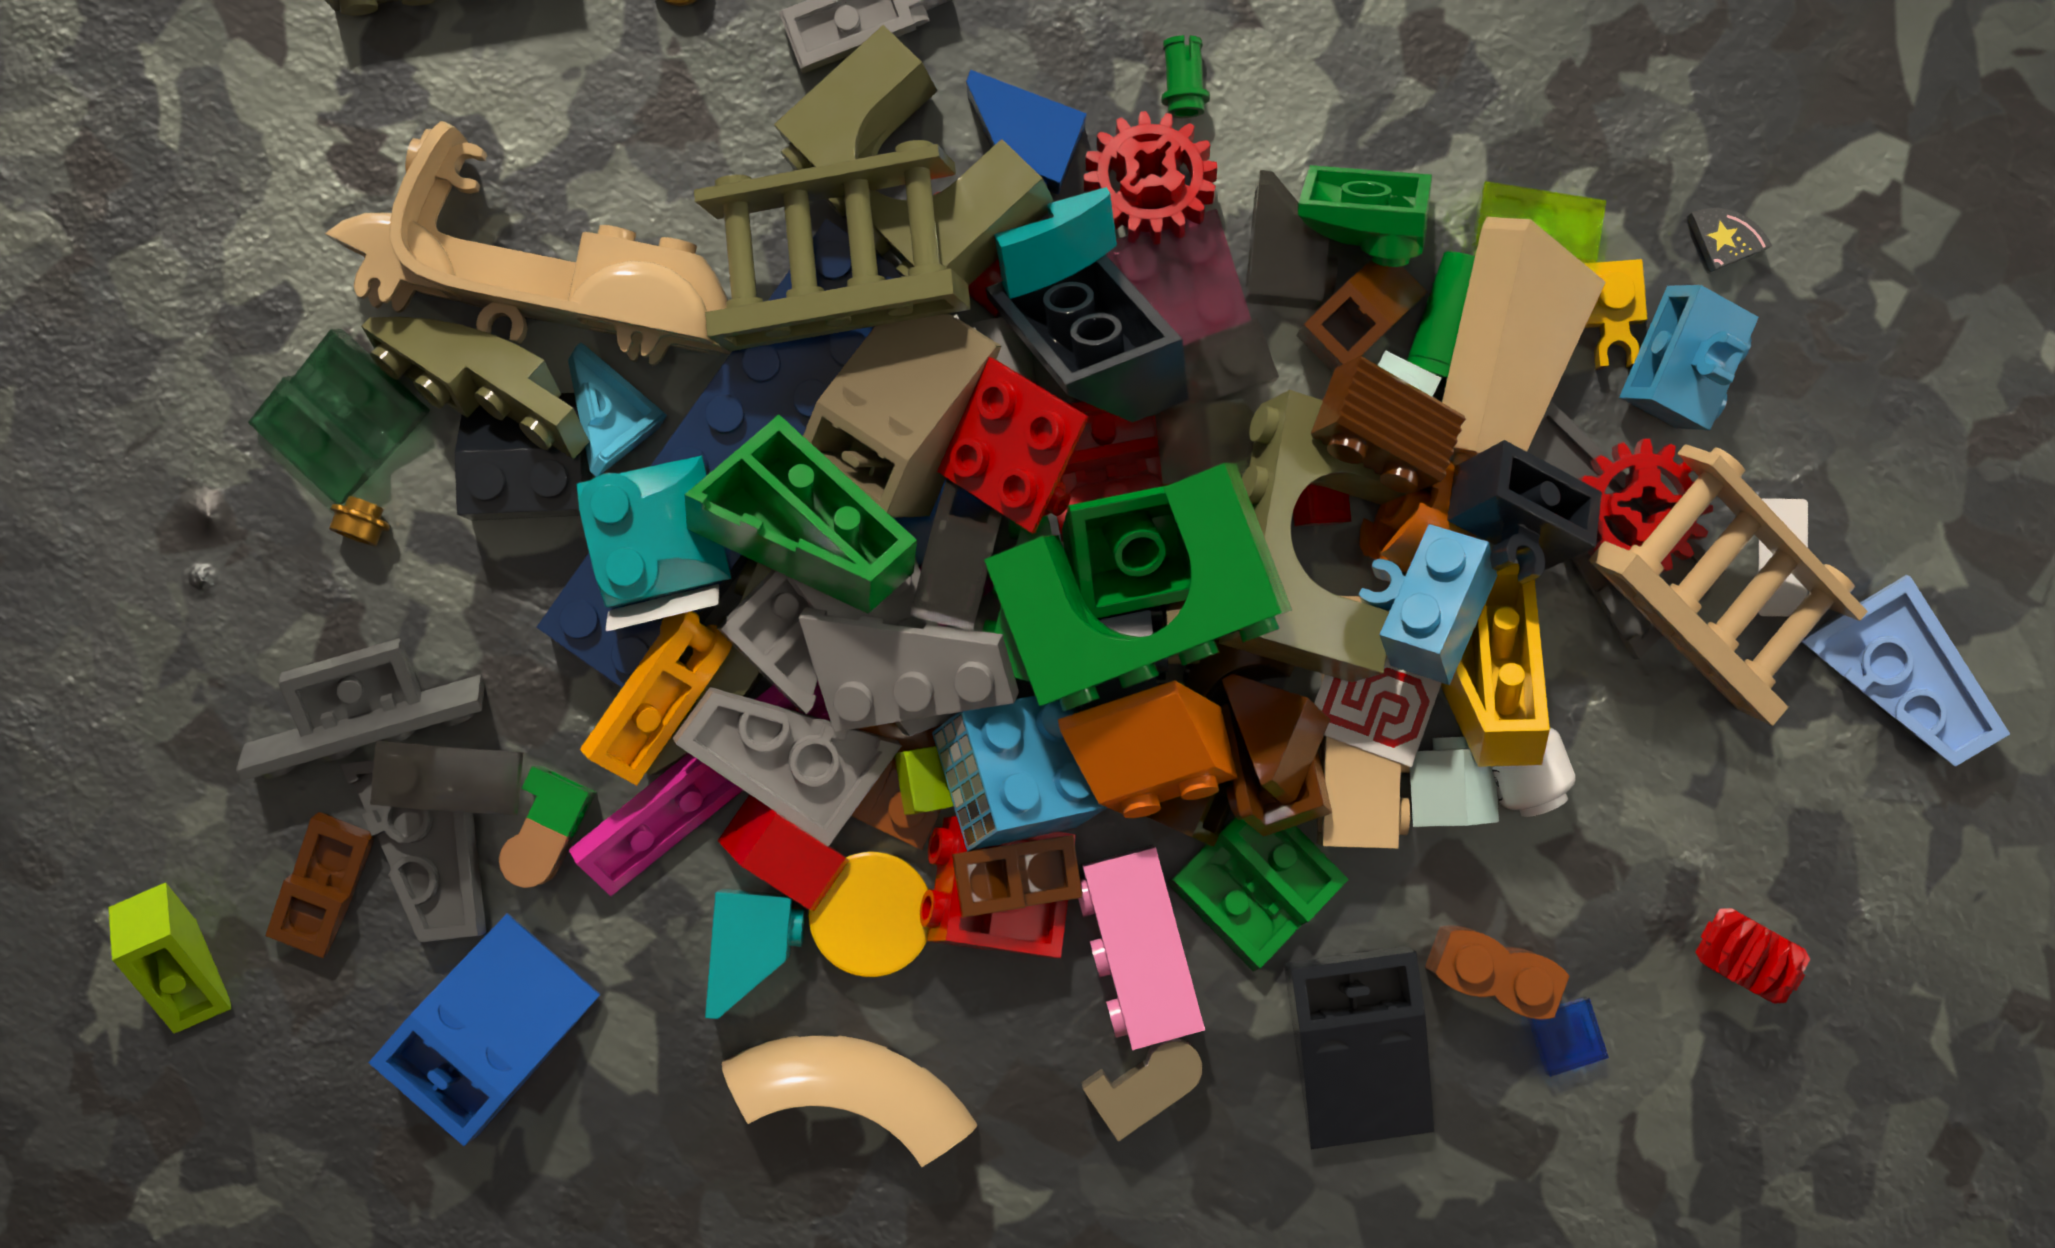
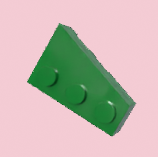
[684,415,917,614]

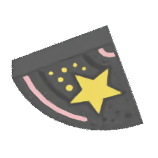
[1687,208,1772,272]

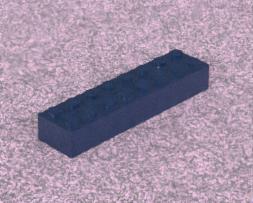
[536,218,901,688]

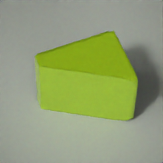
[894,746,954,815]

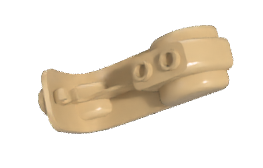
[325,121,732,366]

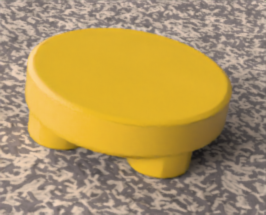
[809,851,929,977]

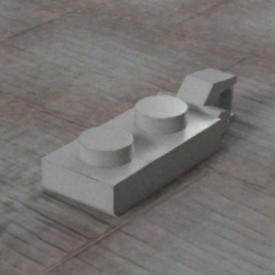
[779,0,950,74]

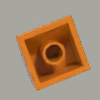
[1058,680,1238,818]

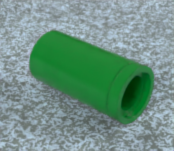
[1407,251,1475,387]

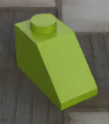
[108,882,231,1034]

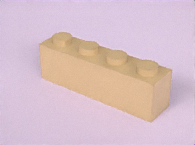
[1316,596,1410,849]

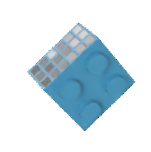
[932,696,1108,851]

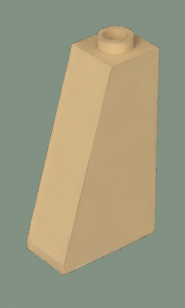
[1442,217,1605,466]

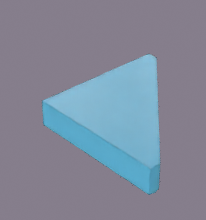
[568,343,667,477]

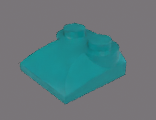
[577,455,732,609]

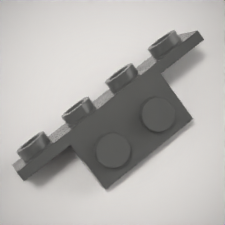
[236,638,485,781]

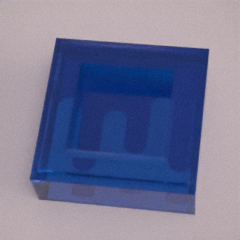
[1528,997,1609,1077]

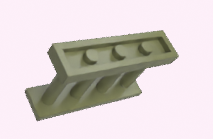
[694,140,971,352]

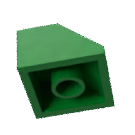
[1062,485,1191,618]

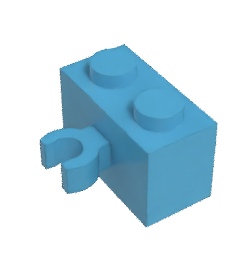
[1619,285,1759,430]
[1359,524,1497,685]

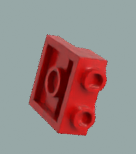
[920,816,1076,958]

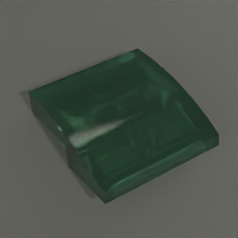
[248,328,430,505]

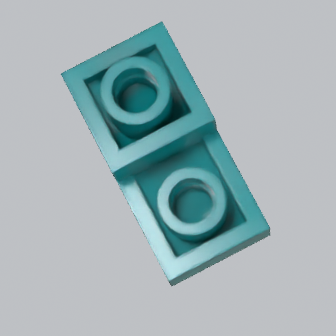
[994,187,1117,299]

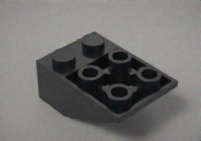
[1284,946,1434,1150]

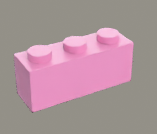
[1078,845,1205,1050]

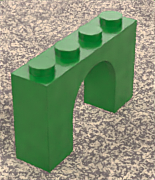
[984,463,1292,712]

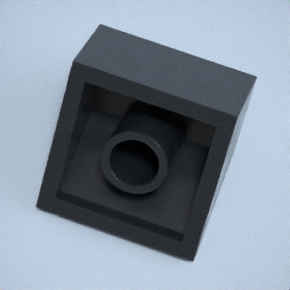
[455,393,592,521]

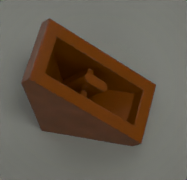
[1221,674,1330,806]

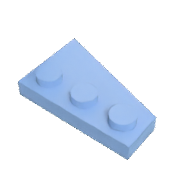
[1801,575,2010,766]

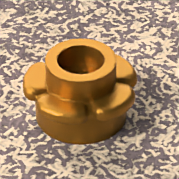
[329,496,390,547]

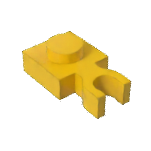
[1584,259,1647,370]

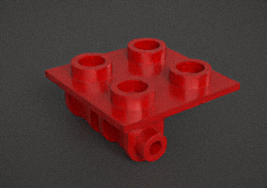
[937,357,1089,533]

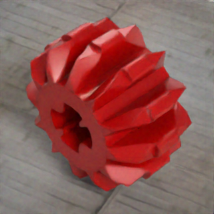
[1695,908,1810,1004]

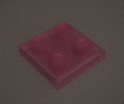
[1106,209,1253,349]

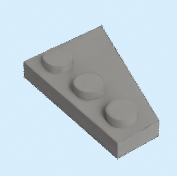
[798,607,1019,732]
[673,687,902,846]

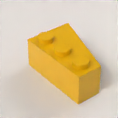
[1406,563,1550,767]

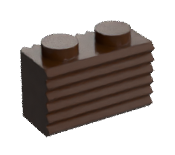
[1311,356,1466,493]

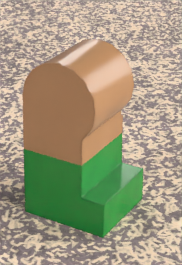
[499,766,597,888]

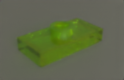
[1472,181,1606,263]

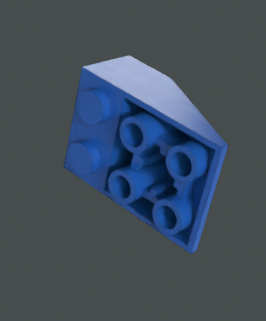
[368,913,601,1146]

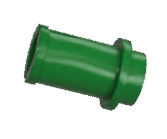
[1161,35,1210,118]

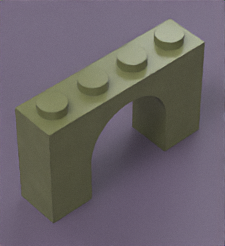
[774,25,1054,286]
[1219,390,1409,682]

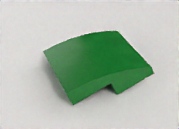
[1167,816,1349,972]

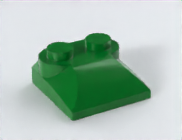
[1298,165,1432,267]

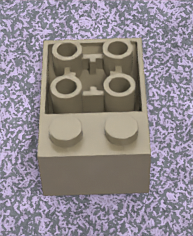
[803,313,1002,518]

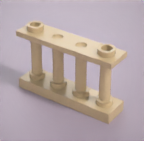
[1589,444,1868,726]

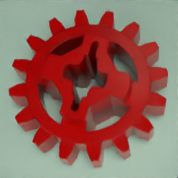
[1083,111,1217,245]
[1578,439,1713,573]

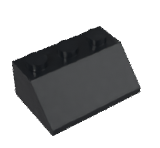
[985,254,1189,423]

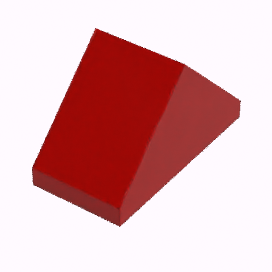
[717,795,850,911]

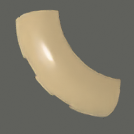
[722,1035,977,1167]

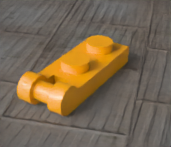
[580,611,732,786]

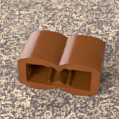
[1425,925,1569,1019]

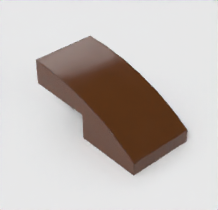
[265,812,375,958]
[952,835,1082,917]

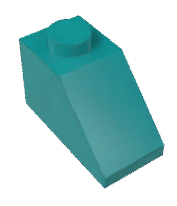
[705,889,805,1019]

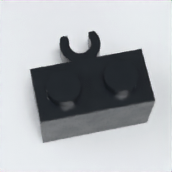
[1447,440,1602,584]

